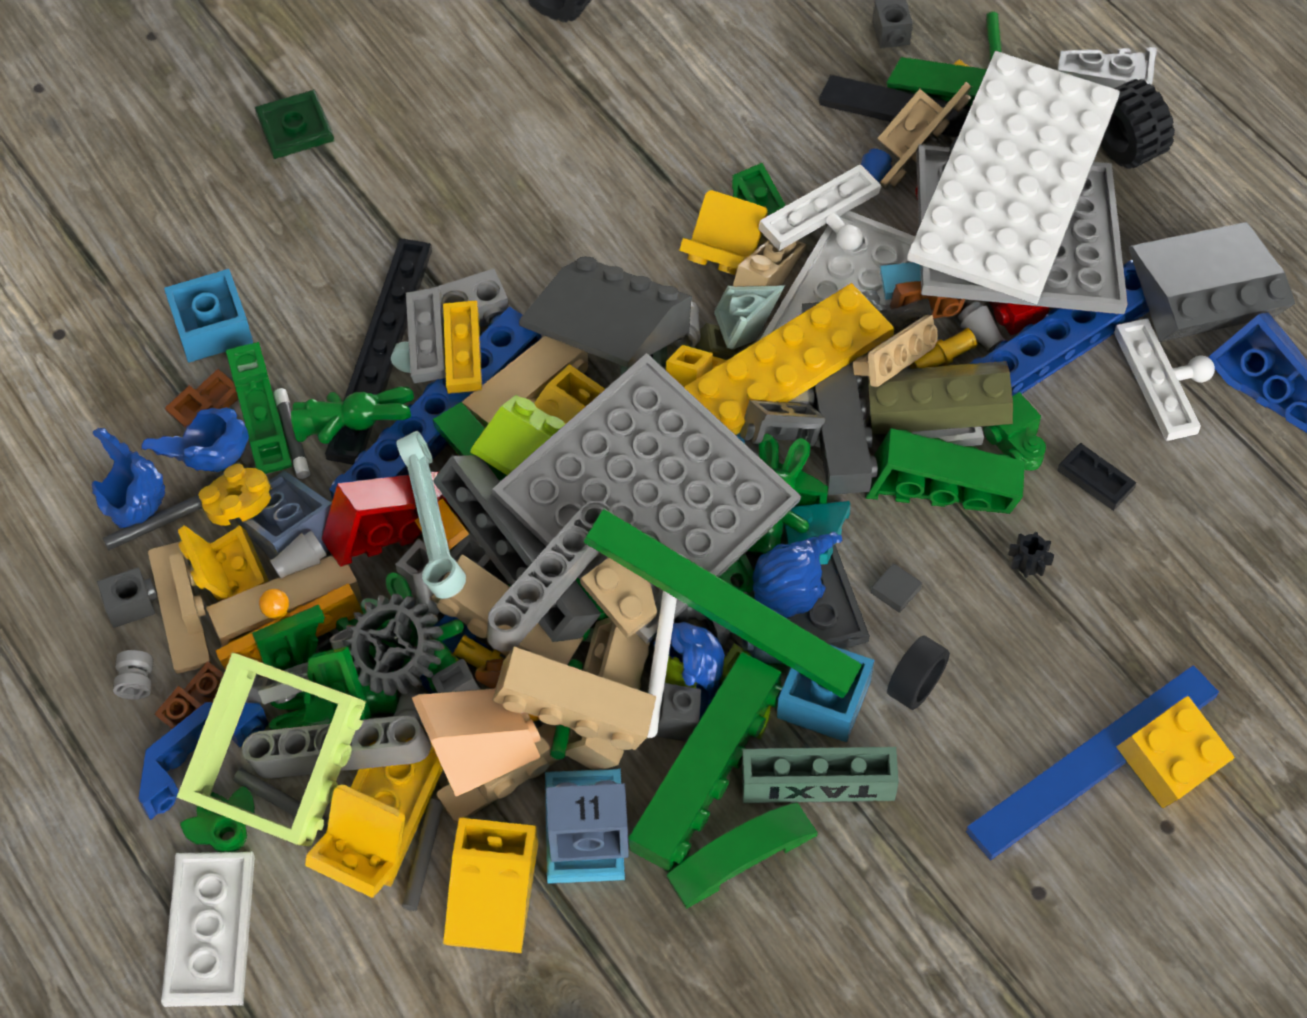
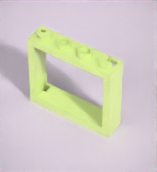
[177,652,366,847]

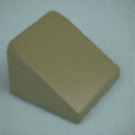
[695,323,738,360]

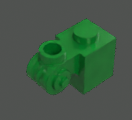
[983,392,1046,471]

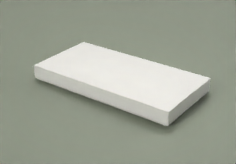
[161,852,255,1007]

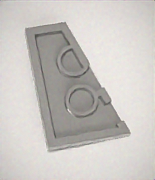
[1057,47,1157,89]

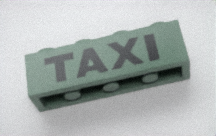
[742,747,899,803]

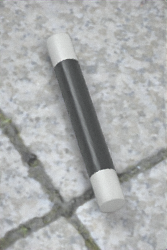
[273,388,310,479]

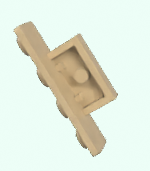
[877,82,971,189]
[853,315,938,387]
[148,542,211,674]
[437,723,566,824]

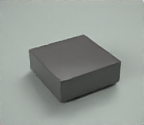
[871,563,922,613]

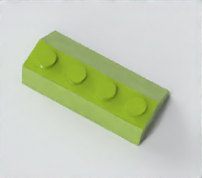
[470,395,565,475]

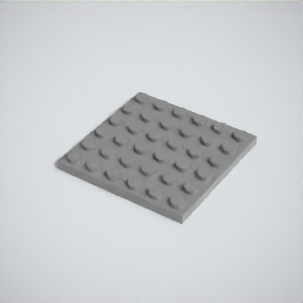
[916,144,1128,314]
[492,353,801,644]

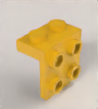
[679,190,768,275]
[178,525,269,601]
[305,784,405,898]

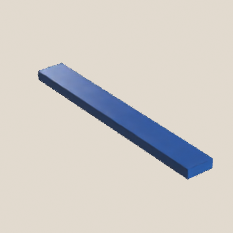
[966,665,1219,861]

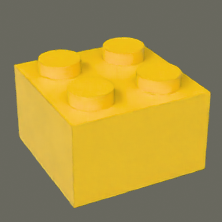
[1116,696,1235,809]

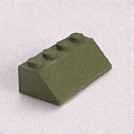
[868,361,1013,435]

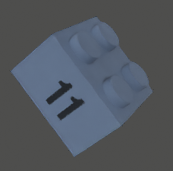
[546,780,629,862]

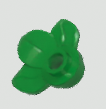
[180,786,255,852]

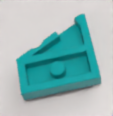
[783,501,850,565]

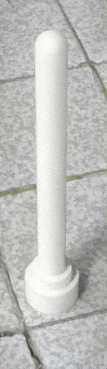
[647,591,677,738]

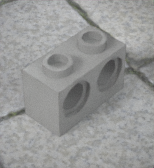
[437,268,509,328]

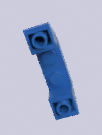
[138,702,269,820]

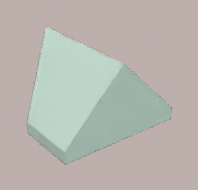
[714,285,785,349]

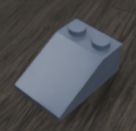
[235,470,332,560]

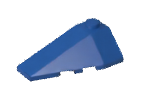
[1208,312,1307,433]

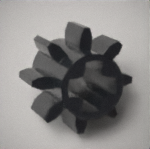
[1008,532,1054,578]

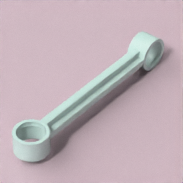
[397,431,466,599]

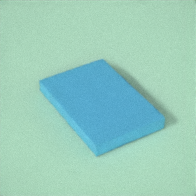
[545,769,625,883]

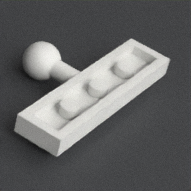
[758,164,881,251]
[1114,318,1215,441]

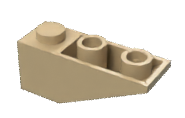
[733,240,807,287]

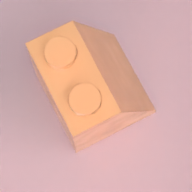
[412,688,541,797]

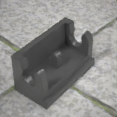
[739,400,826,447]

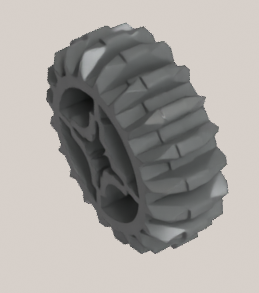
[342,594,445,696]

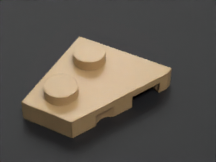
[580,558,657,639]

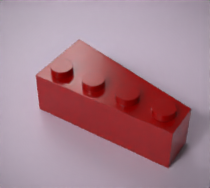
[321,471,463,567]

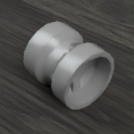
[113,650,153,700]

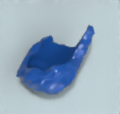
[141,407,249,472]
[91,428,165,528]
[752,531,842,618]
[653,621,724,721]

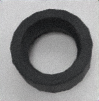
[887,635,950,710]

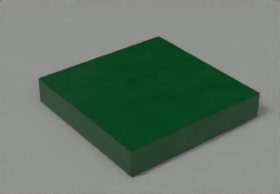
[254,89,334,159]

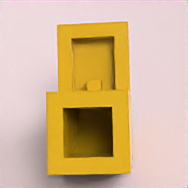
[666,345,726,387]

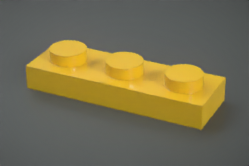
[443,300,482,394]

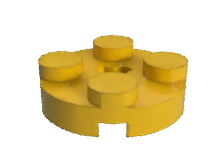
[198,464,272,526]

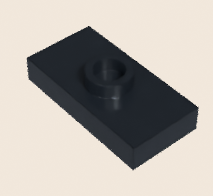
[1057,443,1137,511]

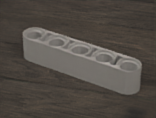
[487,501,613,651]
[242,715,431,779]

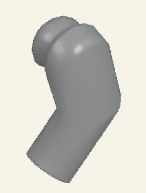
[412,570,440,615]

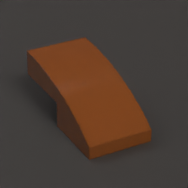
[164,369,238,428]

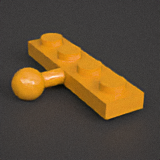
[215,583,364,670]

